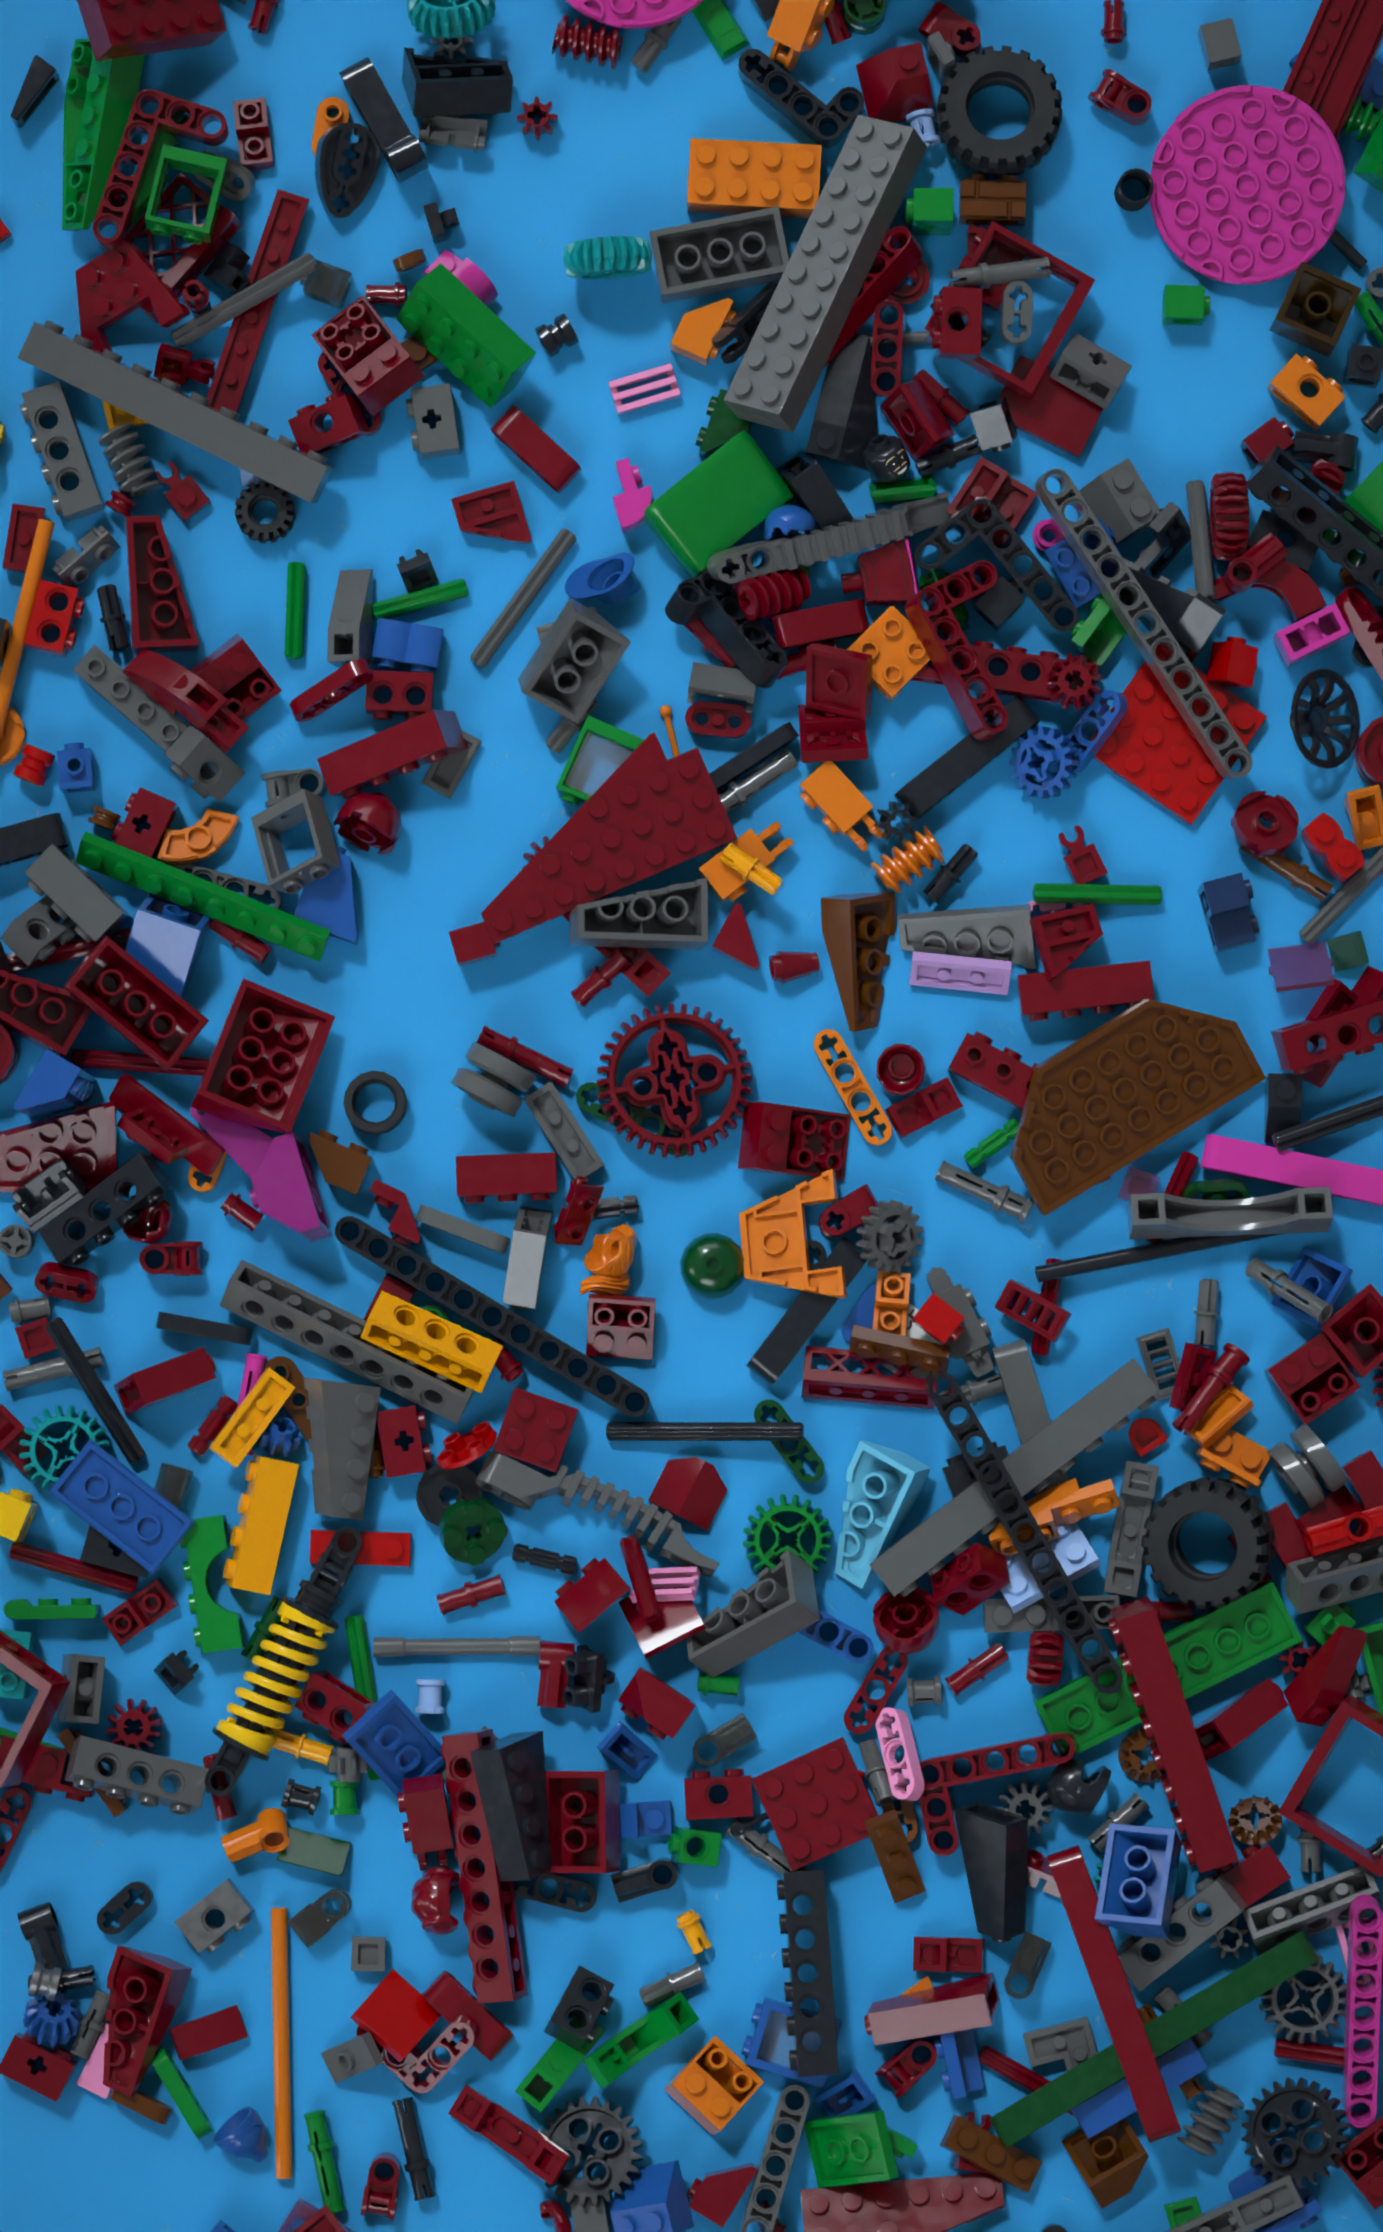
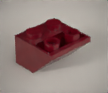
[189,634,282,721]
[1264,1332,1361,1425]
[1335,2115,1383,2210]

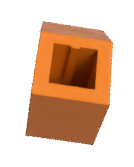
[670,298,737,366]

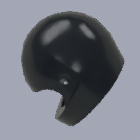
[1047,1759,1111,1816]

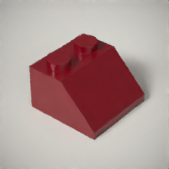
[554,1557,631,1633]

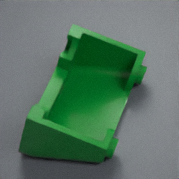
[643,430,795,578]

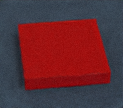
[350,1969,441,2062]

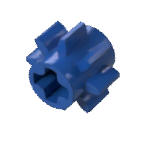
[259,1416,301,1457]

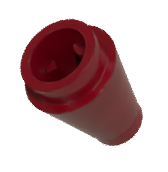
[769,951,819,984]

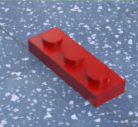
[310,1530,411,1566]

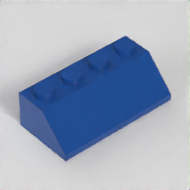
[13,1049,97,1120]

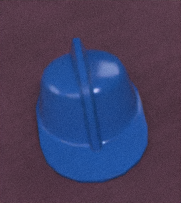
[565,552,640,605]

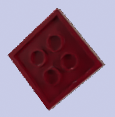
[752,1737,878,1871]

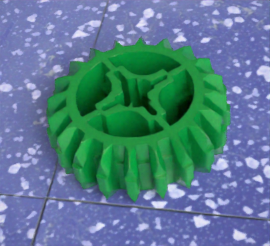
[743,1494,833,1574]

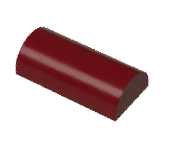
[64,936,209,1072]

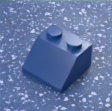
[610,2160,694,2232]

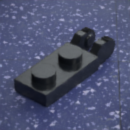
[711,282,778,364]

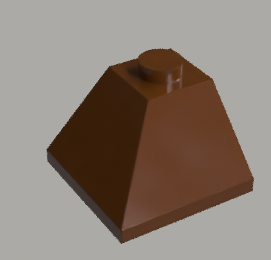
[1061,2118,1149,2209]

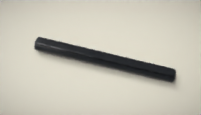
[606,1422,804,1441]

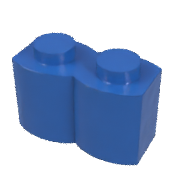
[372,618,444,673]

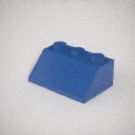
[1095,1823,1182,1939]

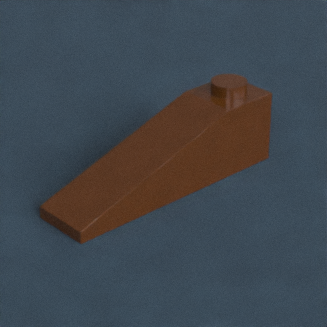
[821,892,896,1032]

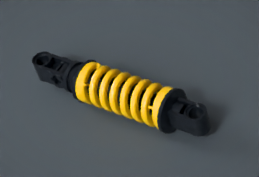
[205,1527,364,1796]

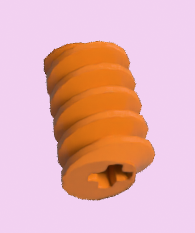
[870,825,945,894]

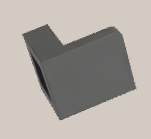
[1198,18,1242,71]

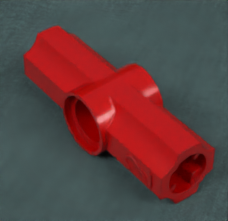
[1303,1505,1383,1557]

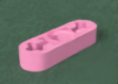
[875,1707,924,1801]

